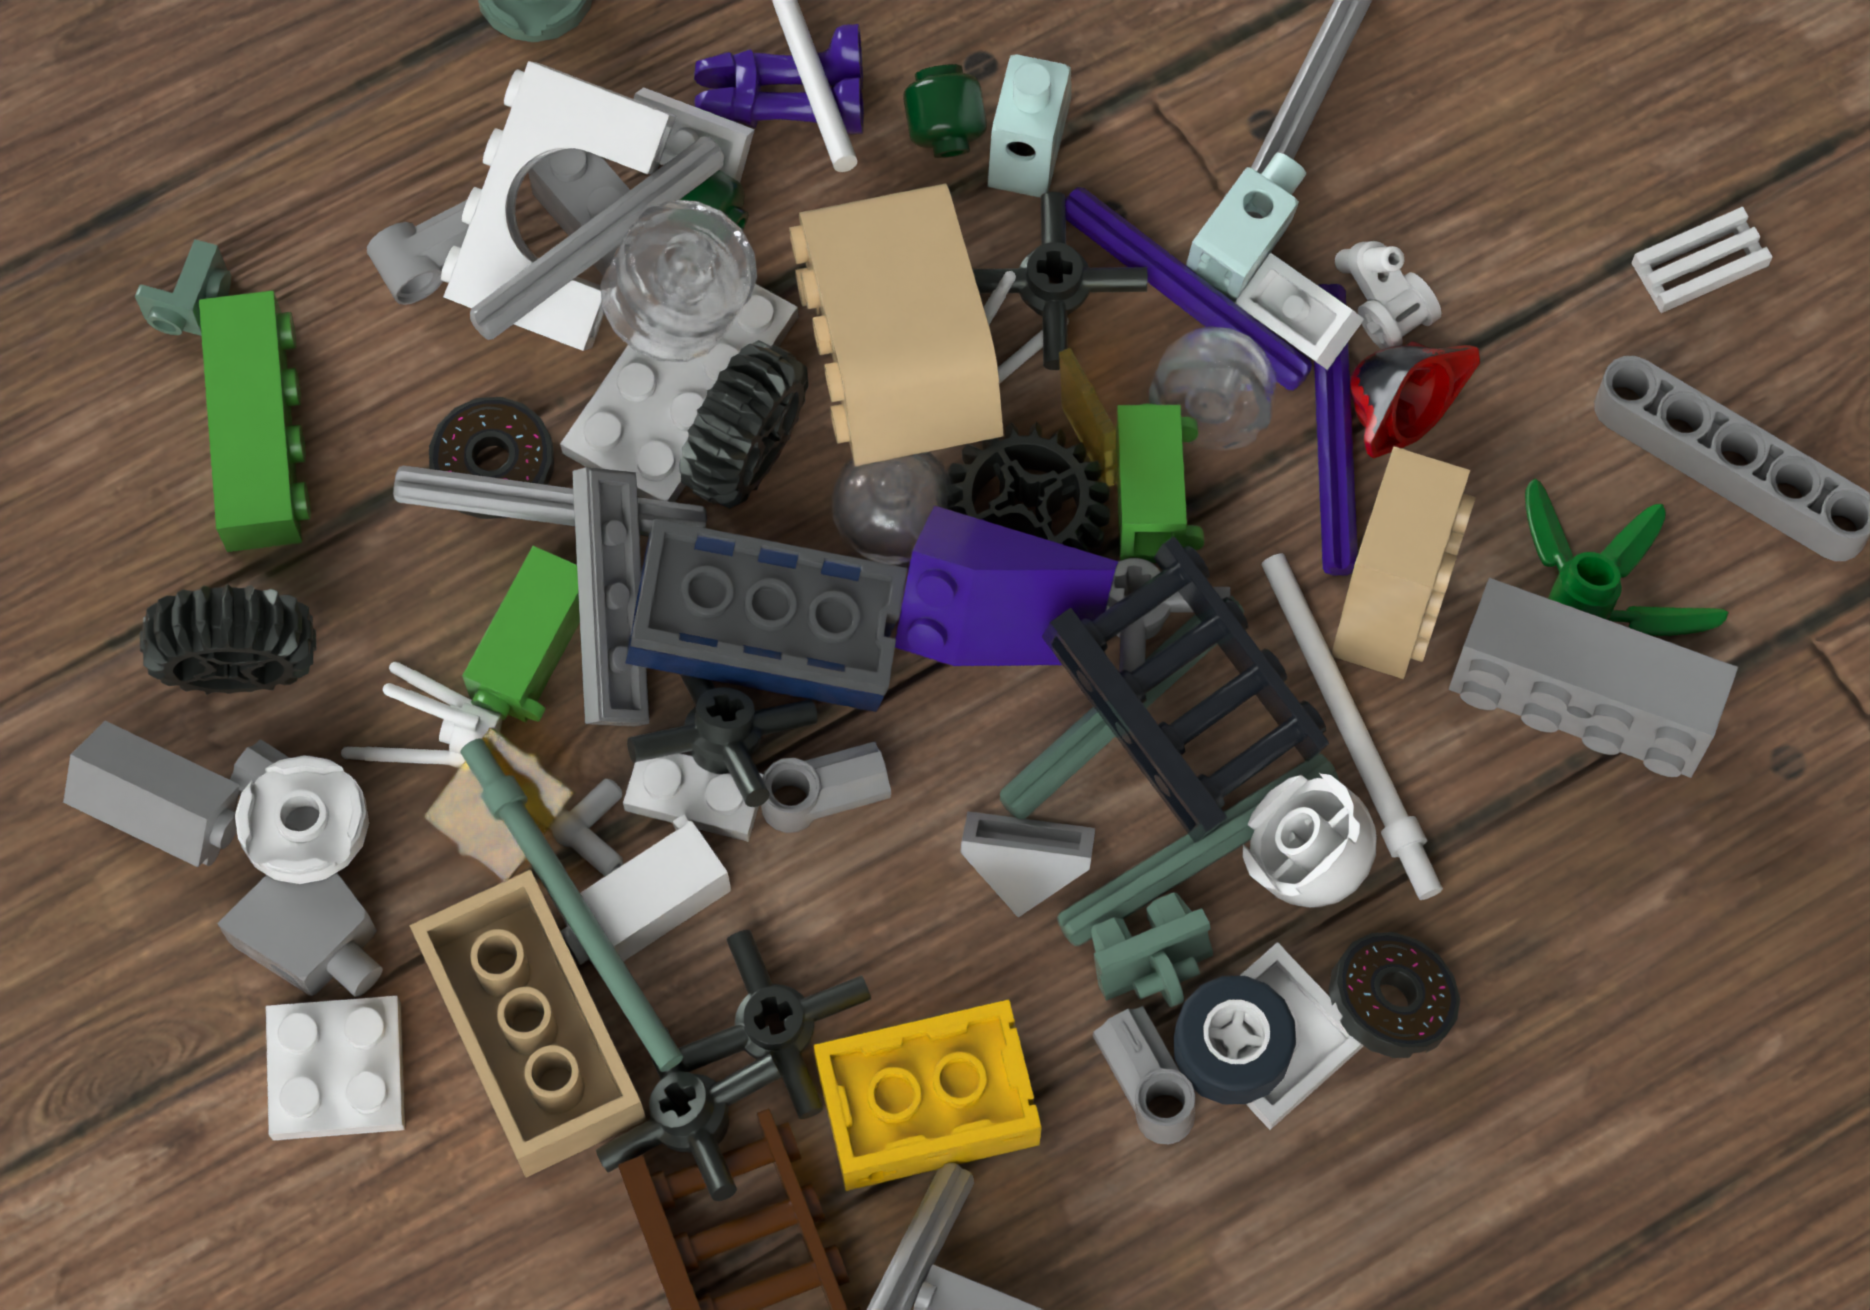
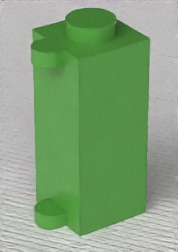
[1116,403,1204,563]
[462,546,580,723]

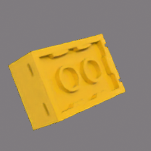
[814,999,1041,1191]

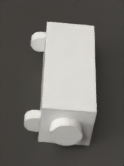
[552,814,731,976]

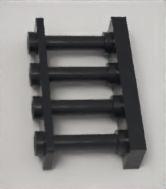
[1042,537,1329,843]

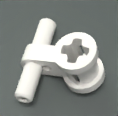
[1335,241,1441,349]

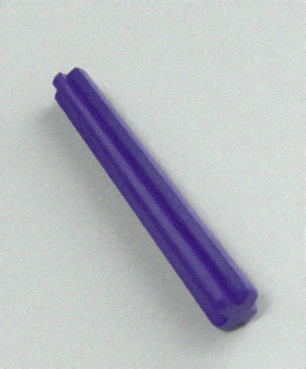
[1065,187,1312,391]
[1314,284,1358,576]

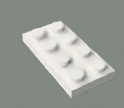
[560,250,798,502]

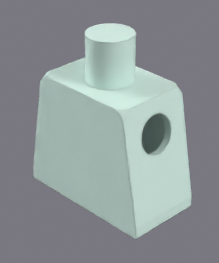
[988,54,1072,198]
[1186,152,1306,302]

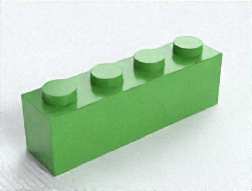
[199,291,311,552]

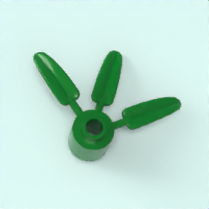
[1525,478,1729,636]

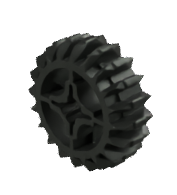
[679,340,809,509]
[941,421,1110,553]
[140,584,317,695]

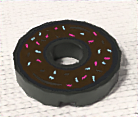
[429,397,554,519]
[1328,932,1460,1058]

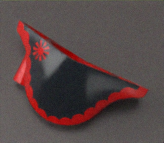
[1350,341,1481,459]

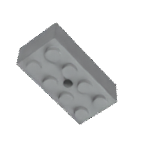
[1448,578,1738,778]

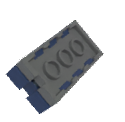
[625,518,907,712]

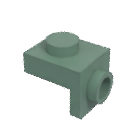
[135,239,231,336]

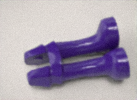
[694,24,864,134]

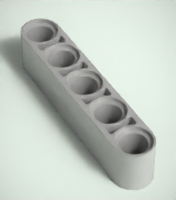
[1594,356,1870,561]

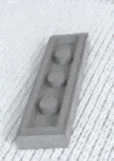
[572,467,649,727]

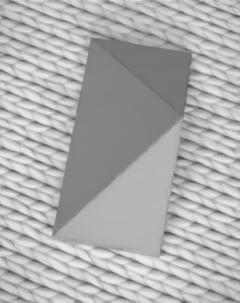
[960,811,1095,918]

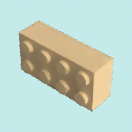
[1332,447,1476,679]
[409,869,647,1177]

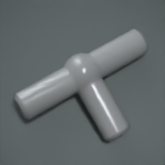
[522,779,623,876]

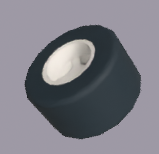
[1174,976,1296,1105]

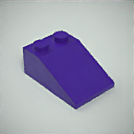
[895,506,1118,666]

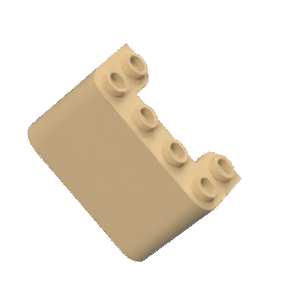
[789,183,1004,466]

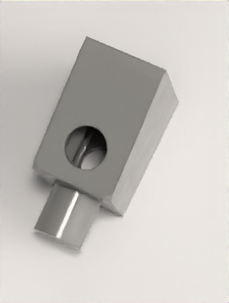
[217,872,383,997]

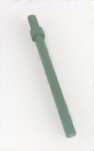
[460,738,684,1072]

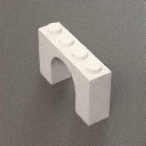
[441,61,677,351]

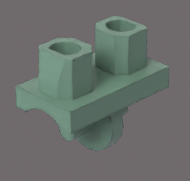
[1091,892,1213,1007]

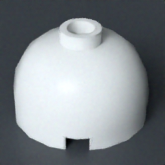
[1243,773,1377,908]

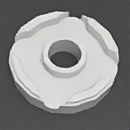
[235,755,369,884]

